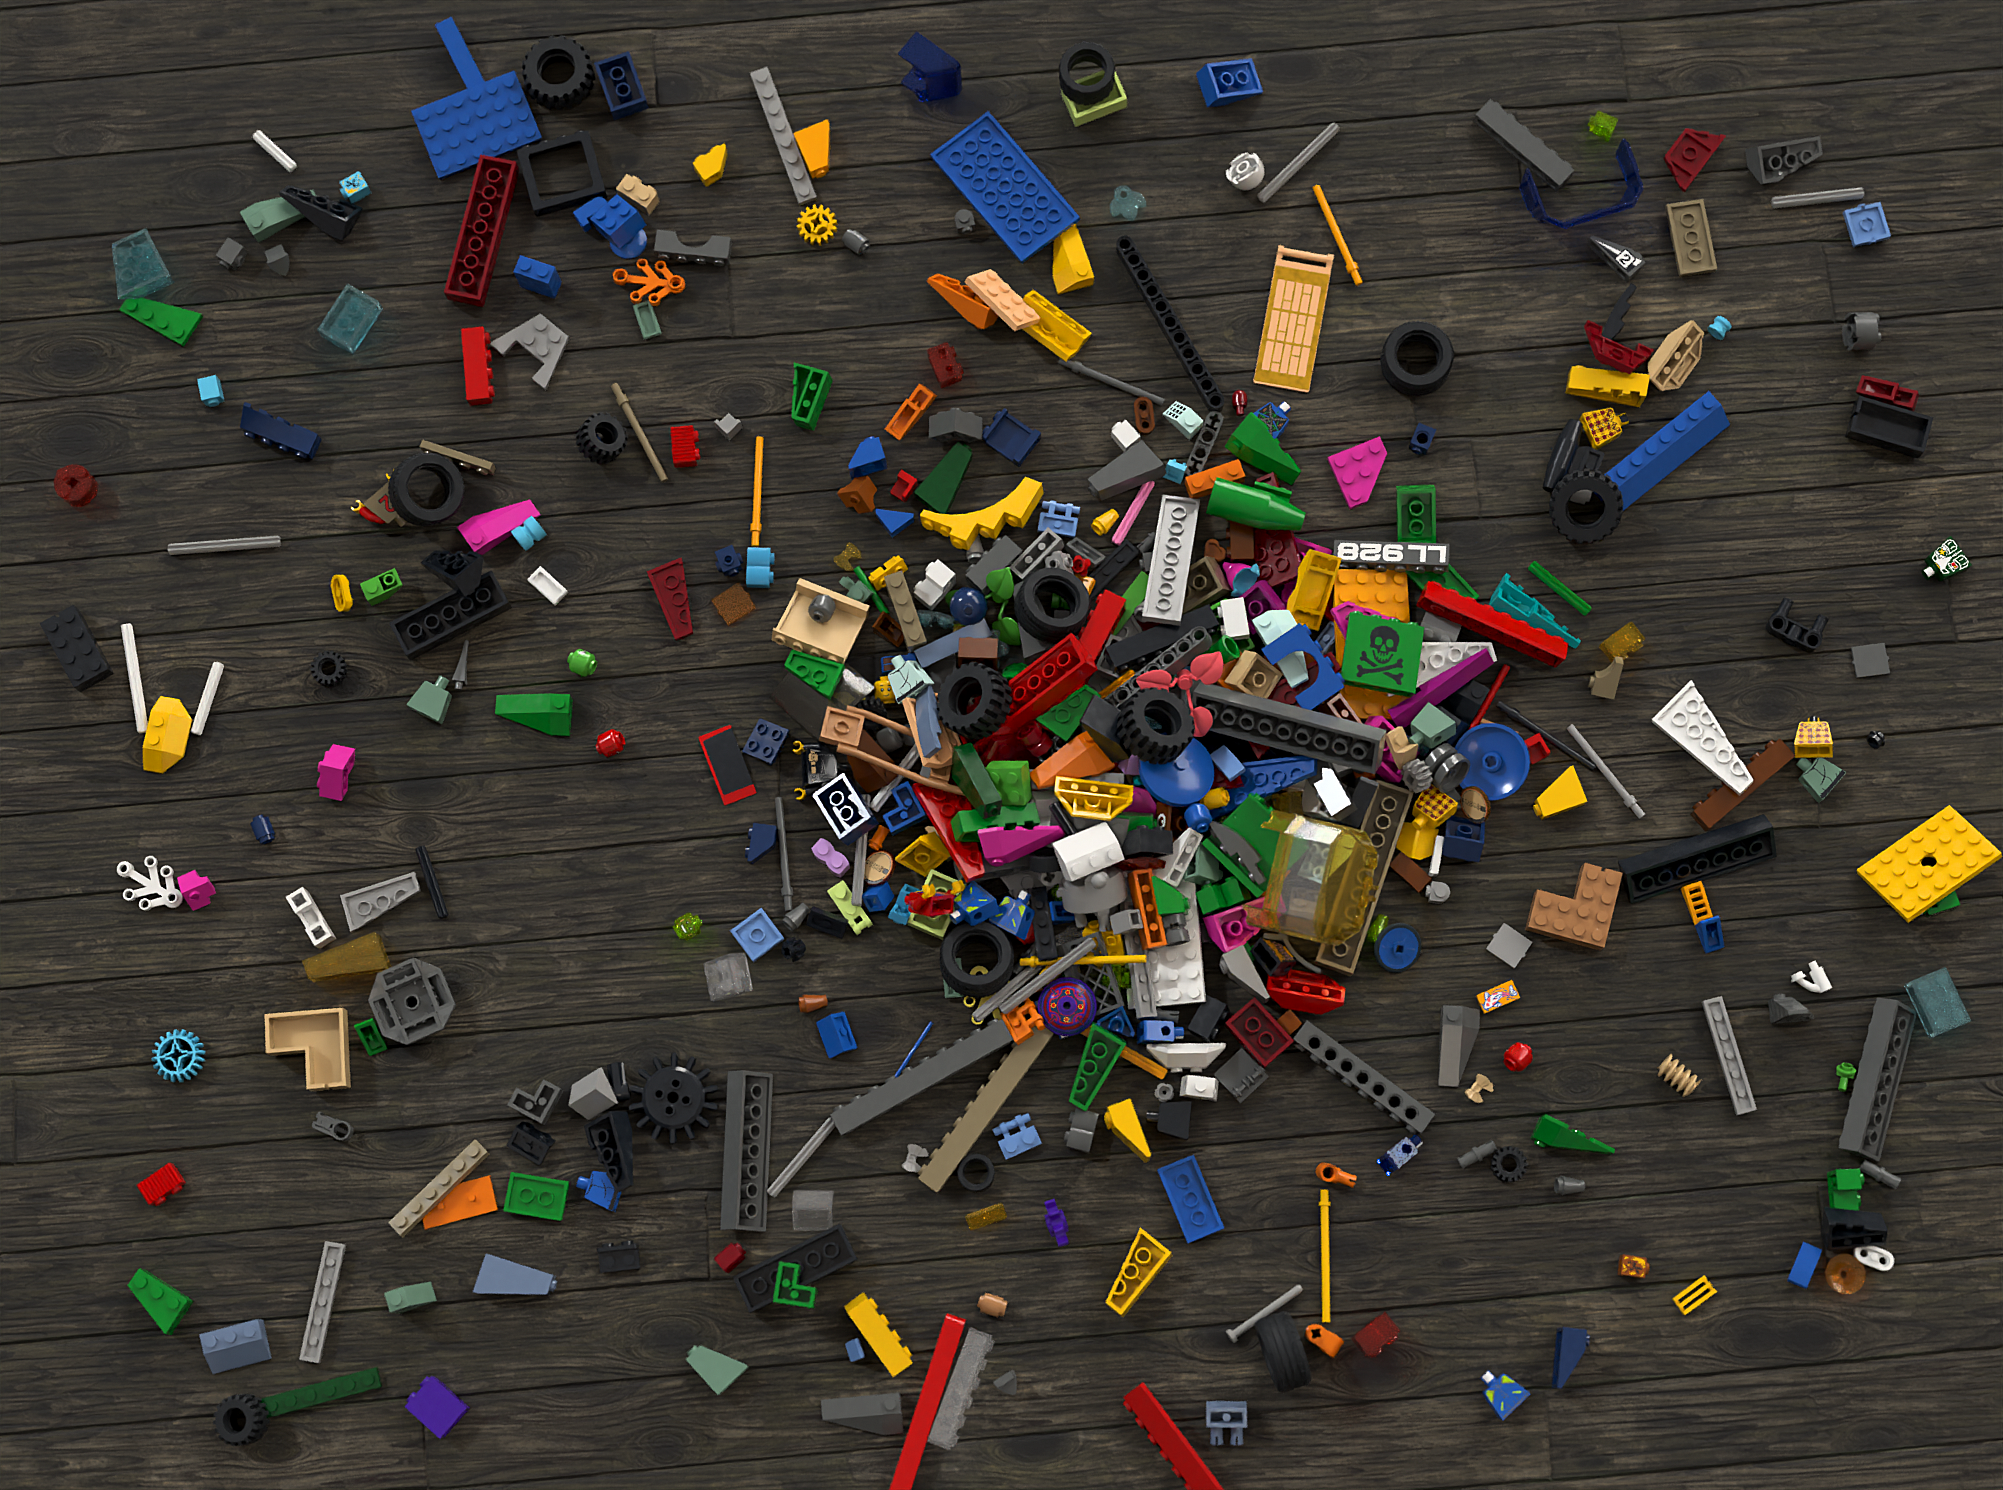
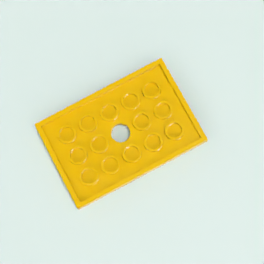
[1857,805,2002,923]

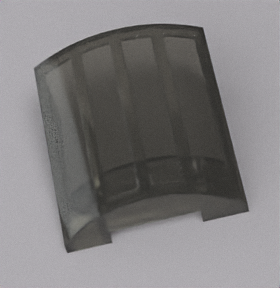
[769,662,876,747]

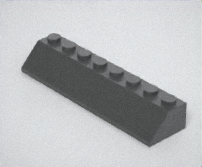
[1839,997,1917,1162]
[720,1070,773,1232]

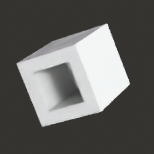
[1111,420,1140,452]

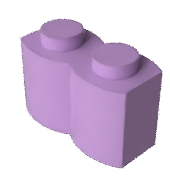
[812,838,850,878]

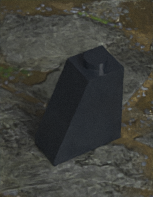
[1335,776,1379,833]

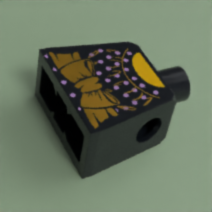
[1250,937,1297,977]

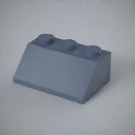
[200,1319,272,1374]

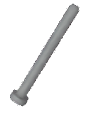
[1226,1285,1303,1343]

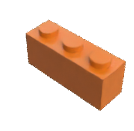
[1184,459,1245,499]

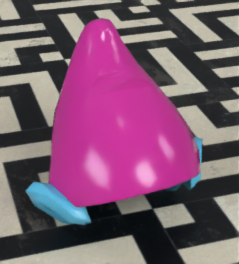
[1223,562,1260,597]

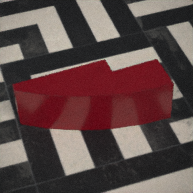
[1856,375,1919,412]

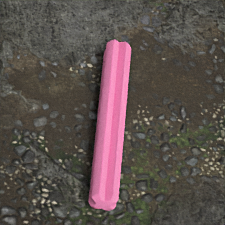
[1112,481,1155,546]

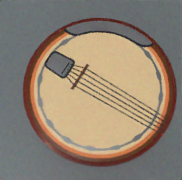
[864,850,896,886]

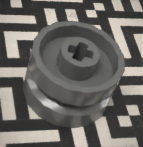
[1425,743,1470,793]

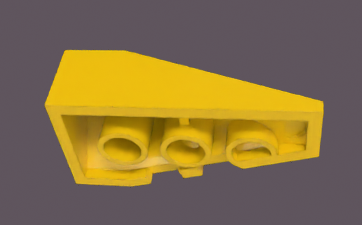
[1053,224,1094,295]

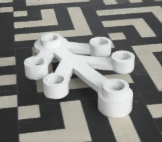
[117,856,183,911]

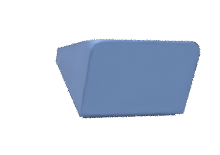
[845,1338,865,1362]

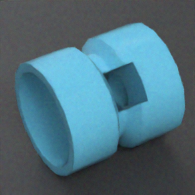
[511,516,547,551]

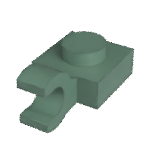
[839,576,874,604]

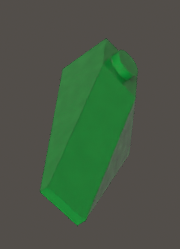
[1224,412,1301,485]
[495,693,573,736]
[1530,1114,1615,1155]

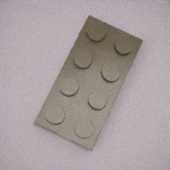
[1665,199,1717,277]

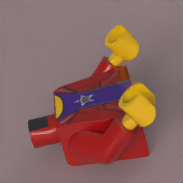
[904,880,965,916]

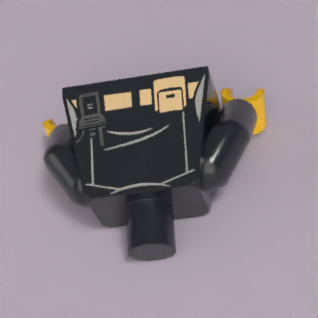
[793,741,847,800]

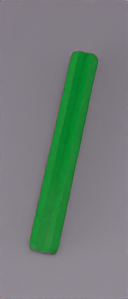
[1528,561,1592,616]

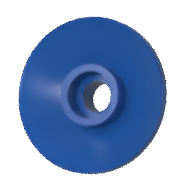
[610,229,647,259]

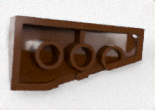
[847,728,899,793]

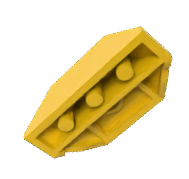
[143,696,192,774]
[1054,776,1134,821]

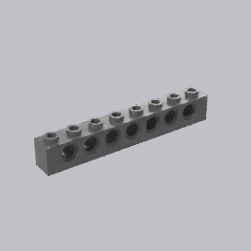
[1293,1021,1435,1135]

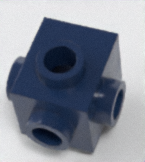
[715,545,744,577]

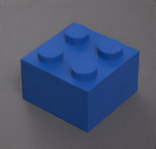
[590,194,646,249]

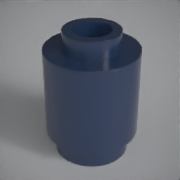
[250,815,275,845]

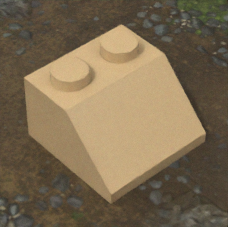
[1225,650,1283,699]

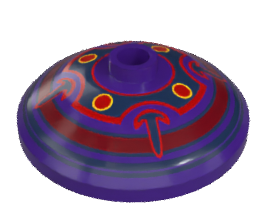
[1038,977,1097,1036]

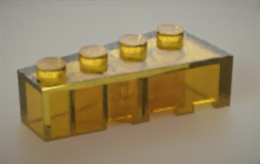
[302,932,391,982]

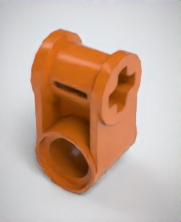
[1305,1324,1345,1358]

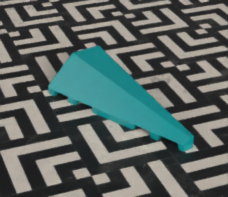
[1489,573,1581,649]

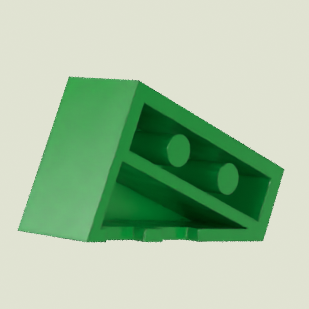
[792,362,833,431]
[127,1269,193,1335]

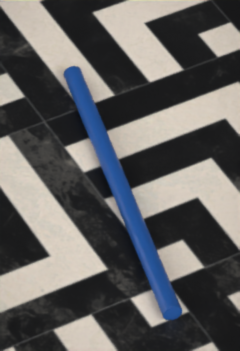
[895,1022,933,1078]

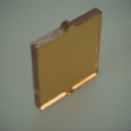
[711,582,756,626]

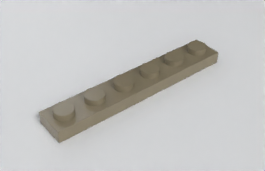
[388,1139,489,1238]

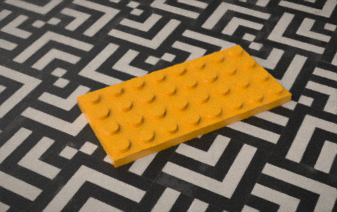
[1332,569,1410,720]

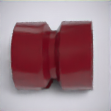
[1016,720,1053,757]

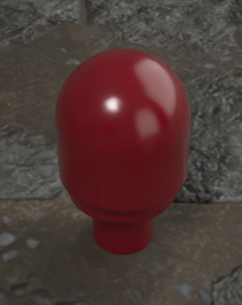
[1232,390,1247,416]

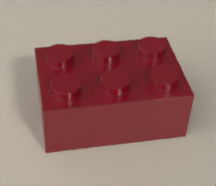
[1224,997,1294,1069]

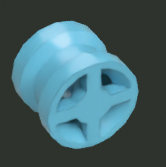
[1707,316,1732,340]

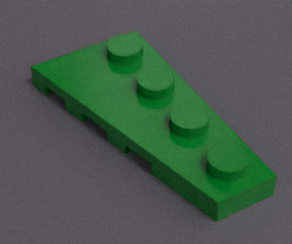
[119,294,203,347]

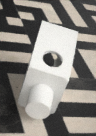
[1179,1075,1219,1101]

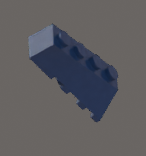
[240,402,322,460]

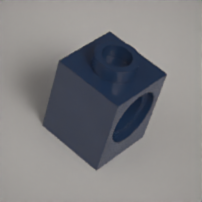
[1409,423,1436,455]

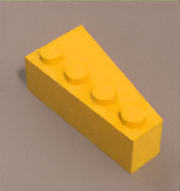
[1566,365,1650,407]
[1106,1228,1172,1318]
[844,1292,913,1377]

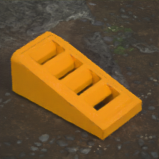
[1681,881,1713,925]

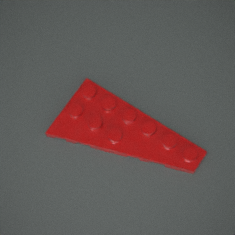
[912,771,985,883]

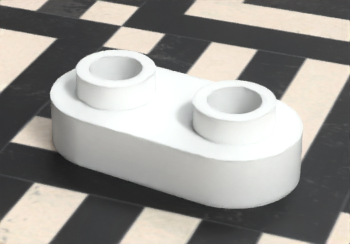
[1853,1246,1894,1271]

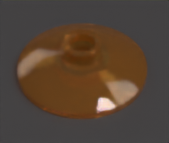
[1825,1254,1866,1294]

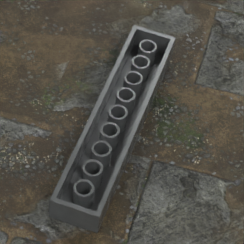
[1192,682,1386,774]

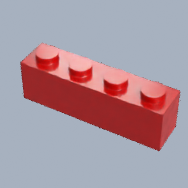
[461,326,495,406]

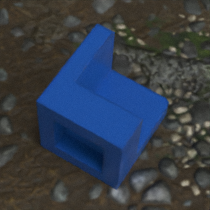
[862,881,894,912]

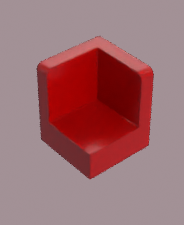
[890,470,918,503]
[1525,733,1551,765]

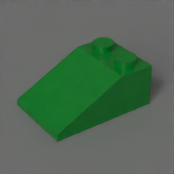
[1396,485,1436,543]

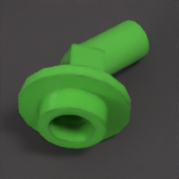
[1836,1063,1856,1092]

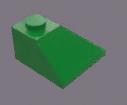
[1151,876,1190,917]

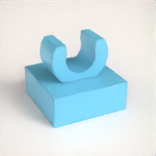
[1163,459,1187,484]

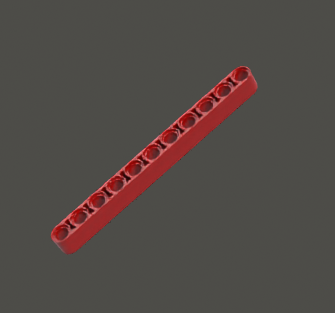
[890,1313,966,1490]

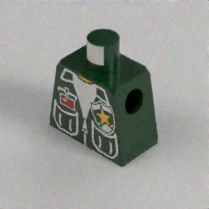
[1921,536,1972,582]

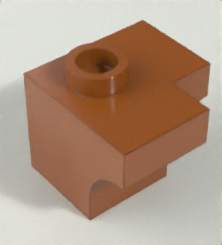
[837,476,877,514]

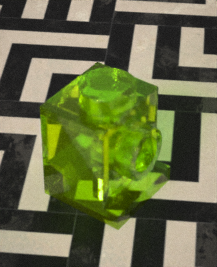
[1587,111,1618,142]

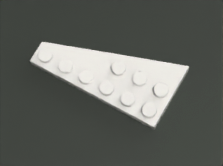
[1386,642,1497,697]
[1652,680,1753,796]

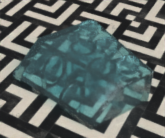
[112,228,173,299]

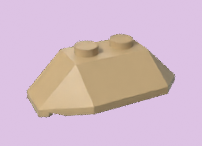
[1648,320,1704,391]

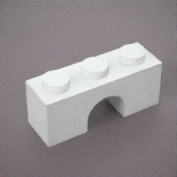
[286,887,336,949]

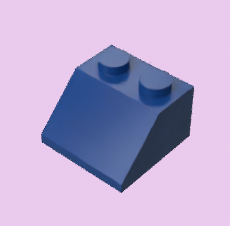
[848,437,887,480]

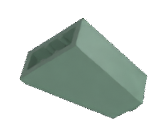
[384,1282,437,1314]
[686,1346,749,1395]

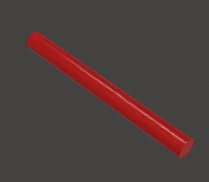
[1468,664,1510,730]

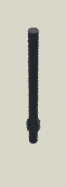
[1496,701,1596,771]

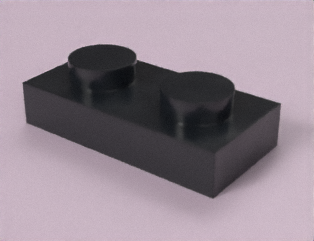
[806,906,849,939]

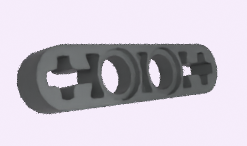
[1185,411,1223,477]

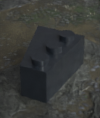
[1820,1207,1888,1251]

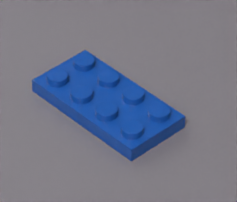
[1157,1155,1224,1244]

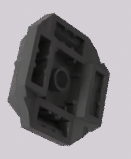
[368,958,456,1045]

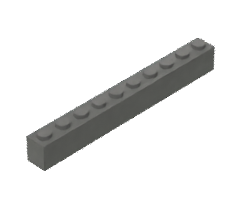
[830,1018,1014,1136]

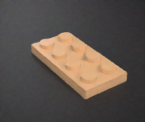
[965,269,1041,331]

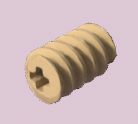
[1658,1054,1701,1097]

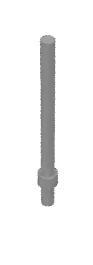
[1567,724,1645,819]

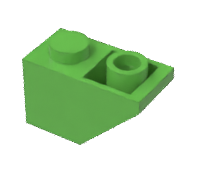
[360,568,403,606]

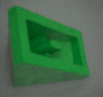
[354,1018,388,1056]

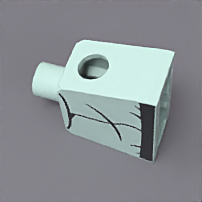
[888,655,934,704]

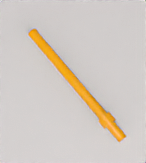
[1313,185,1363,286]
[750,437,764,547]

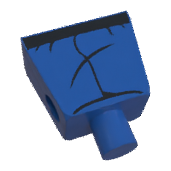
[576,1171,622,1212]

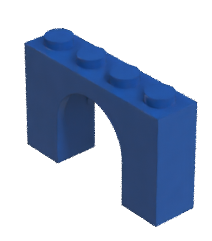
[1261,623,1345,710]

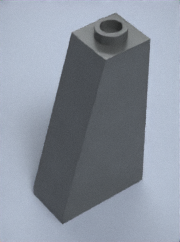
[1087,440,1167,501]

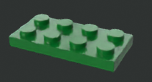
[1406,541,1479,600]

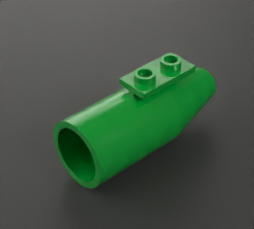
[1206,477,1306,531]

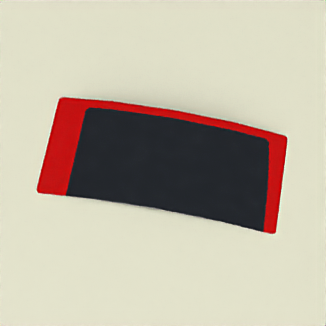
[699,725,756,805]

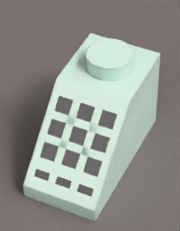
[1163,401,1204,440]

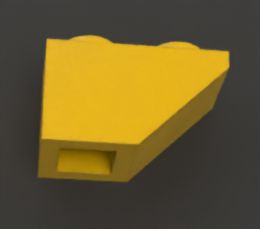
[693,144,728,187]

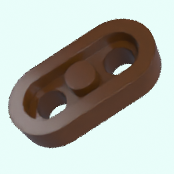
[1134,397,1155,435]

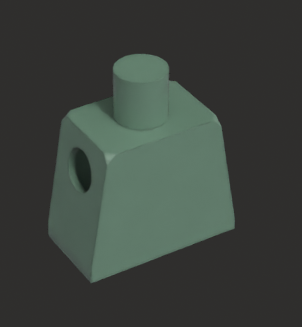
[407,675,452,725]
[1408,702,1456,748]
[1183,842,1223,886]

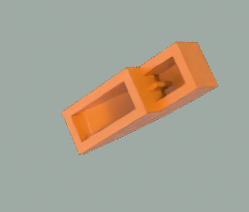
[885,384,937,440]

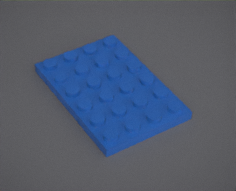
[411,71,543,180]

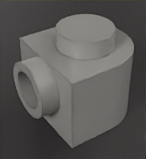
[1425,881,1450,904]

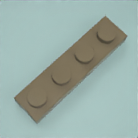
[420,440,496,475]

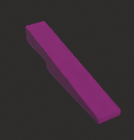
[1388,648,1494,729]

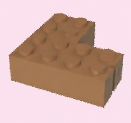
[1525,863,1623,951]

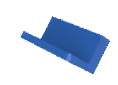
[816,1012,857,1058]

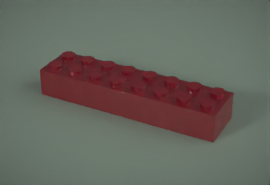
[444,154,520,307]

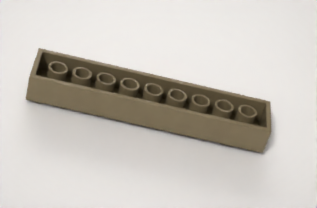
[1314,780,1414,977]

